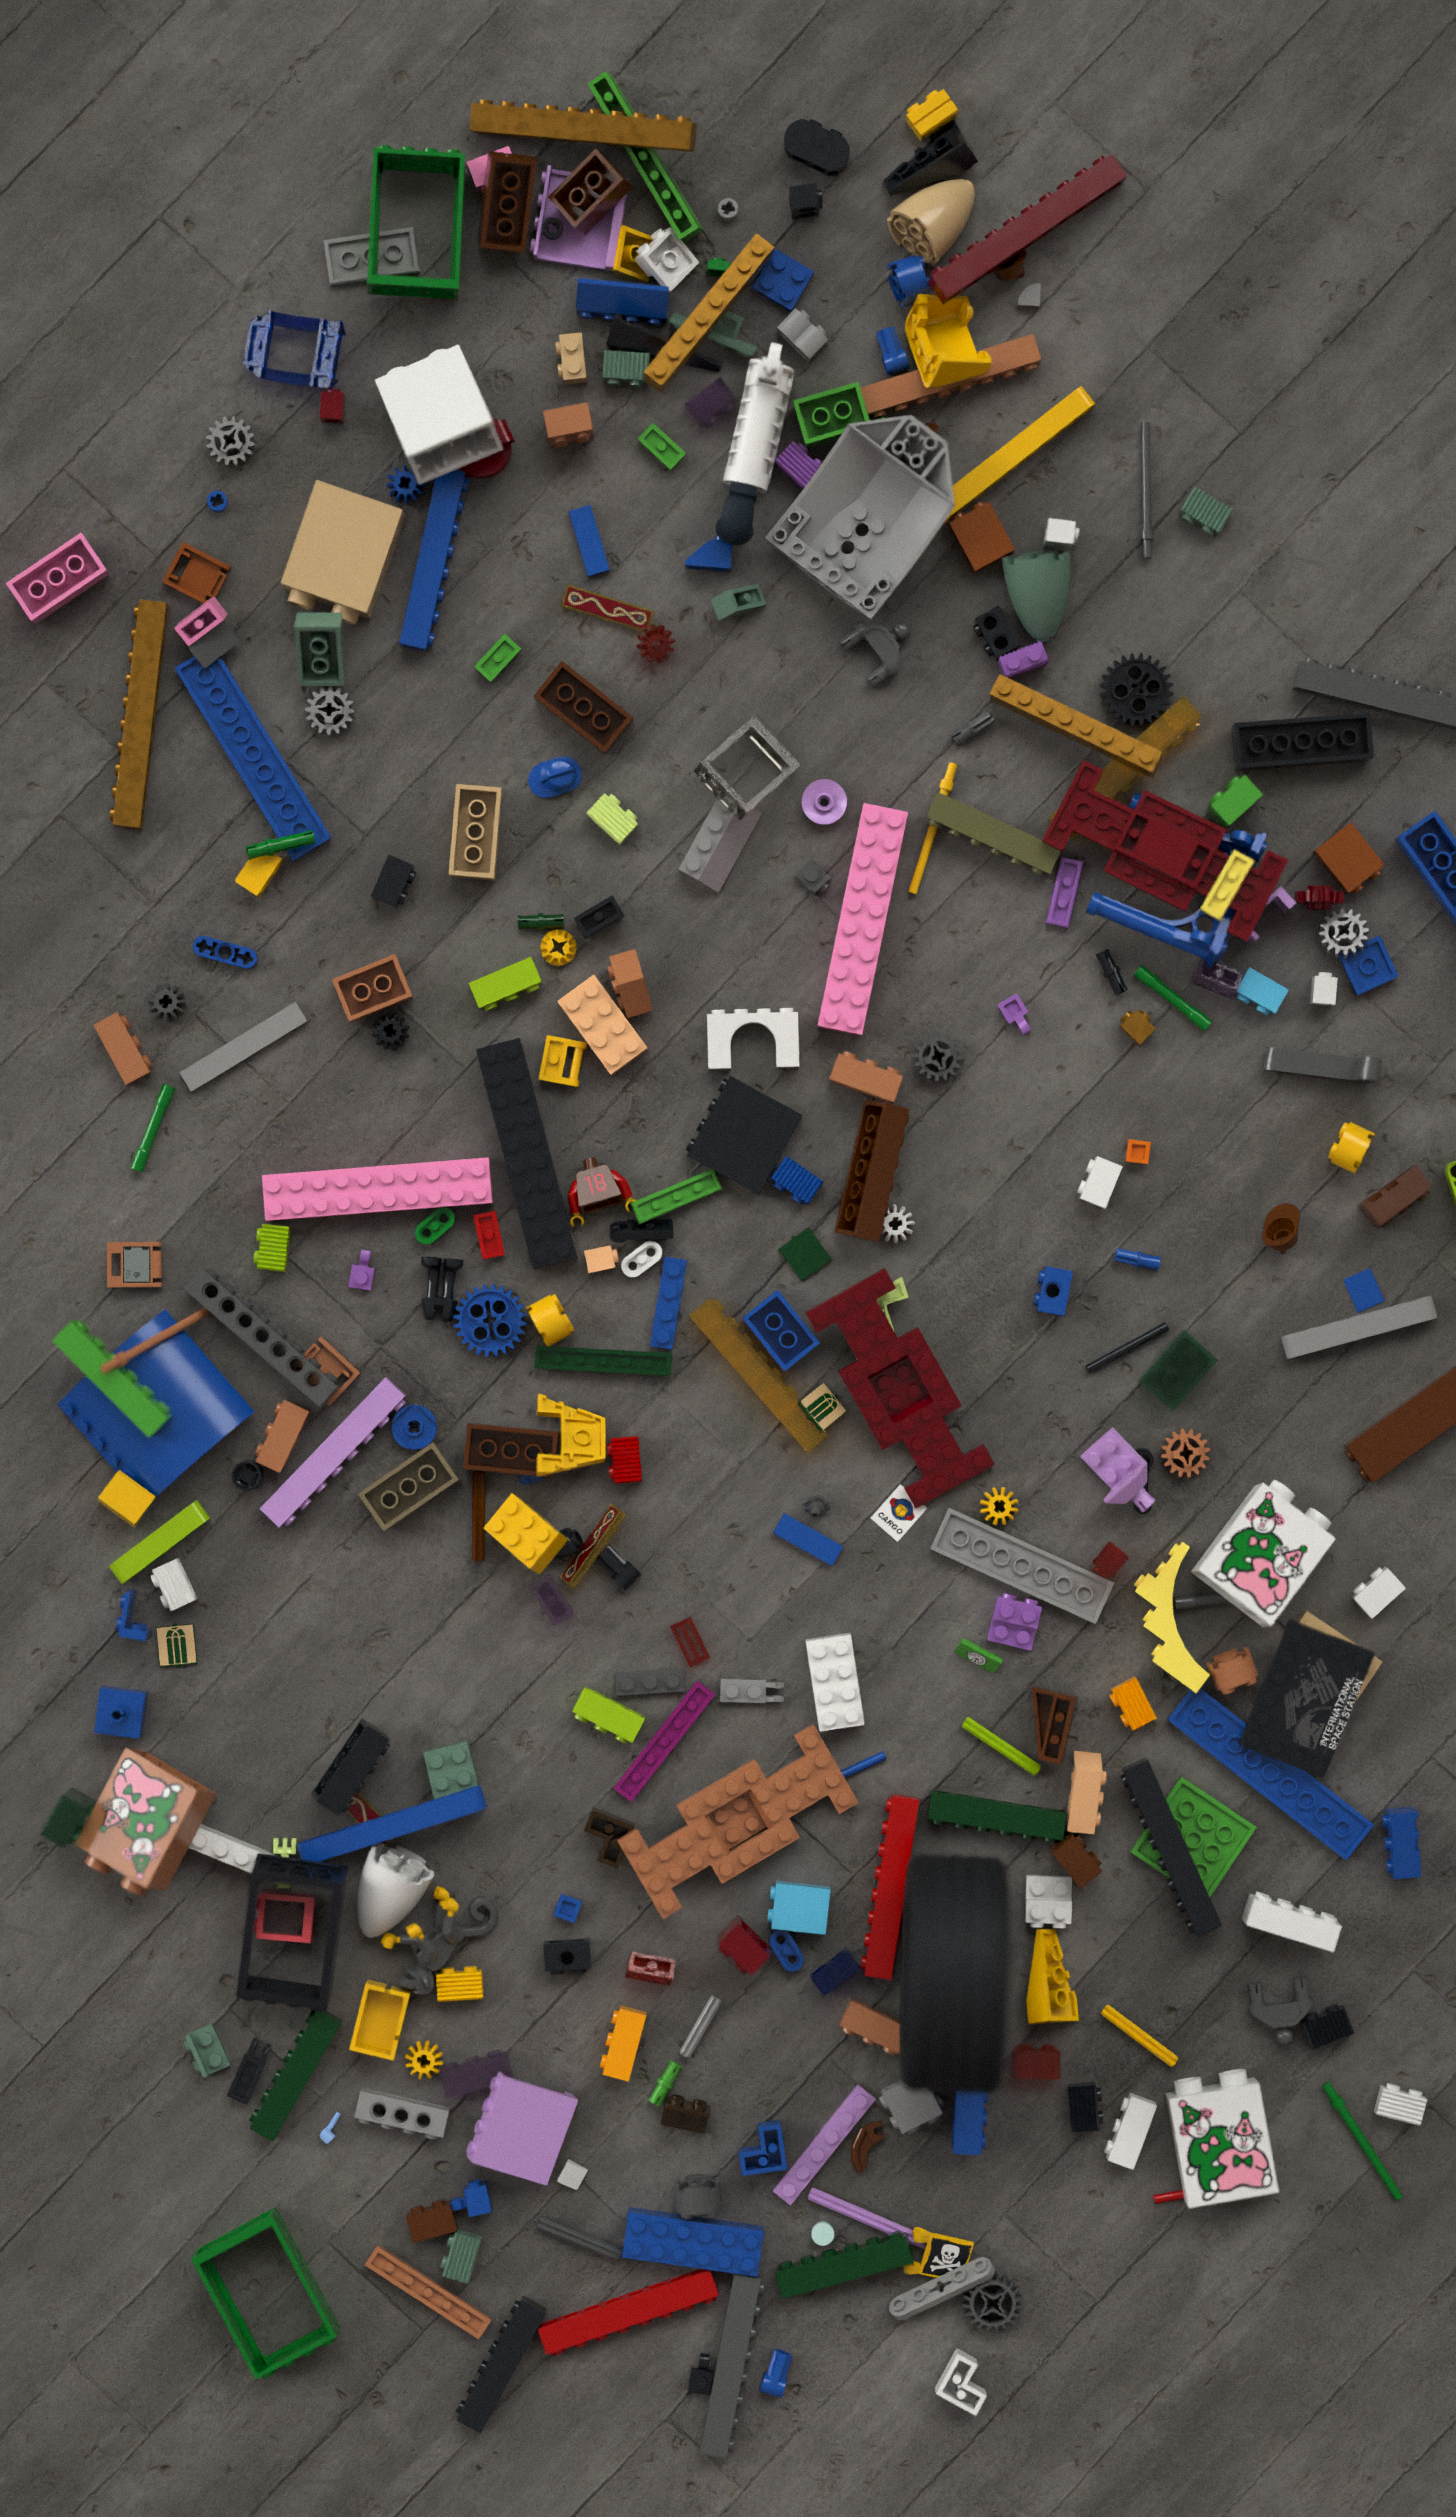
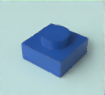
[553,1893,582,1923]

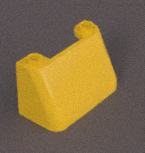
[905,294,992,388]

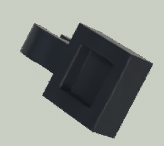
[688,2353,714,2395]

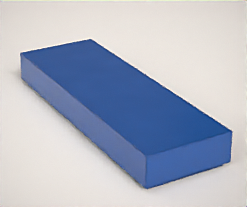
[569,505,610,577]
[773,1513,843,1566]

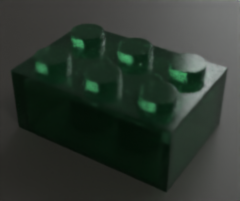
[1137,1330,1218,1411]
[40,1787,96,1848]

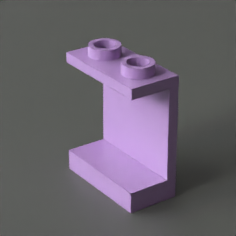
[1244,886,1296,943]

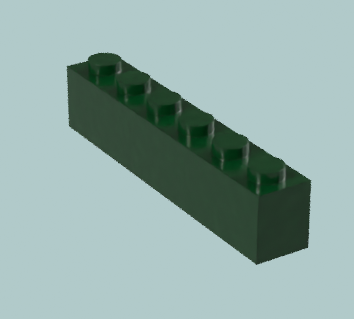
[927,1789,1067,1843]
[249,2010,342,2142]
[775,2231,914,2299]

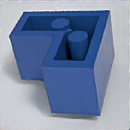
[739,2120,787,2176]

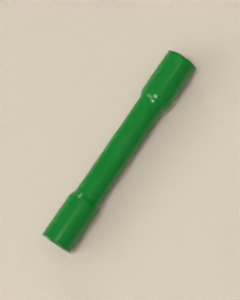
[1134,965,1212,1031]
[130,1084,176,1173]

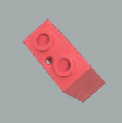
[254,1890,316,1943]

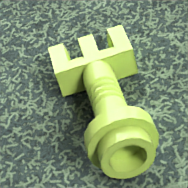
[273,1838,297,1888]

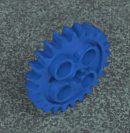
[453,1284,527,1357]

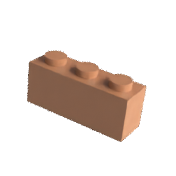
[94,1012,153,1086]
[254,1399,311,1473]
[839,1998,900,2056]

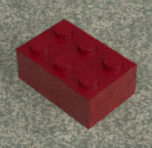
[718,1915,770,1976]

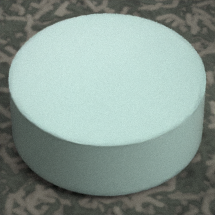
[811,2221,834,2246]

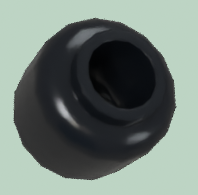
[554,1528,583,1561]

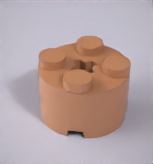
[1206,1647,1258,1694]

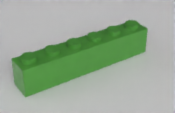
[52,1319,172,1438]

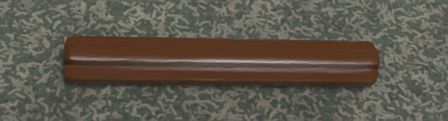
[472,1471,485,1561]

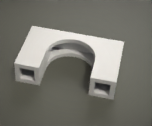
[707,1008,799,1070]

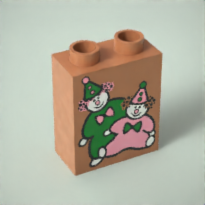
[75,1747,217,1896]

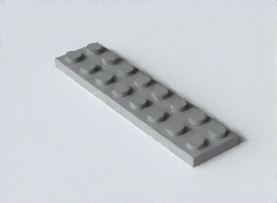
[930,1507,1114,1624]

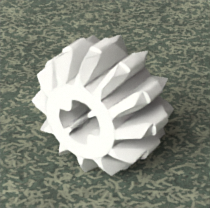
[882,1205,914,1243]

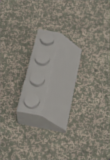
[678,790,762,893]

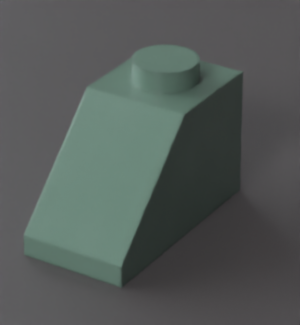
[711,584,766,621]

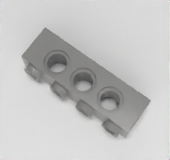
[354,2087,450,2140]

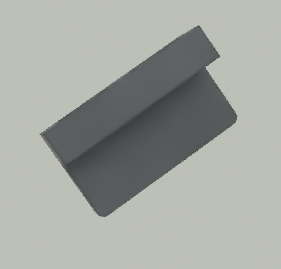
[187,620,239,668]

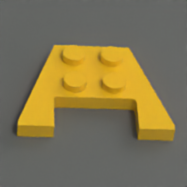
[536,1394,605,1476]

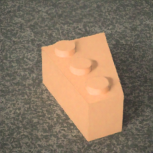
[1066,1751,1106,1834]

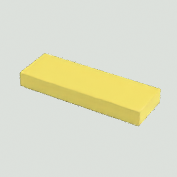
[1200,850,1254,921]

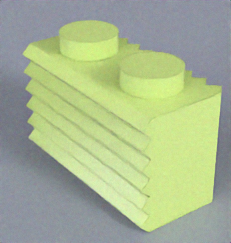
[586,793,638,845]

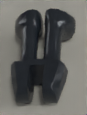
[421,1257,464,1322]

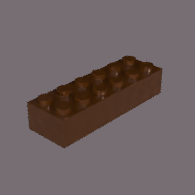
[834,1100,909,1242]

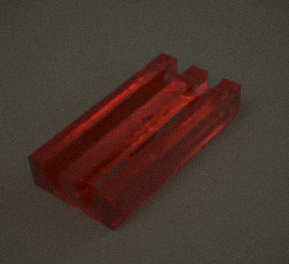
[670,1616,710,1667]

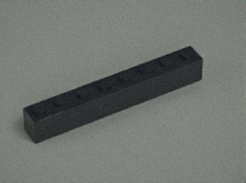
[1120,1758,1223,1937]

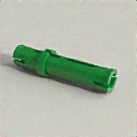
[245,830,315,860]

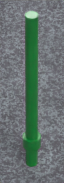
[1322,2081,1403,2200]

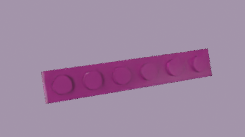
[613,1680,715,1802]

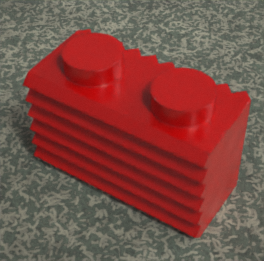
[607,1436,642,1484]

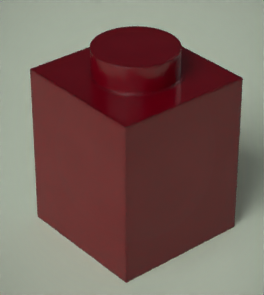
[319,388,345,424]

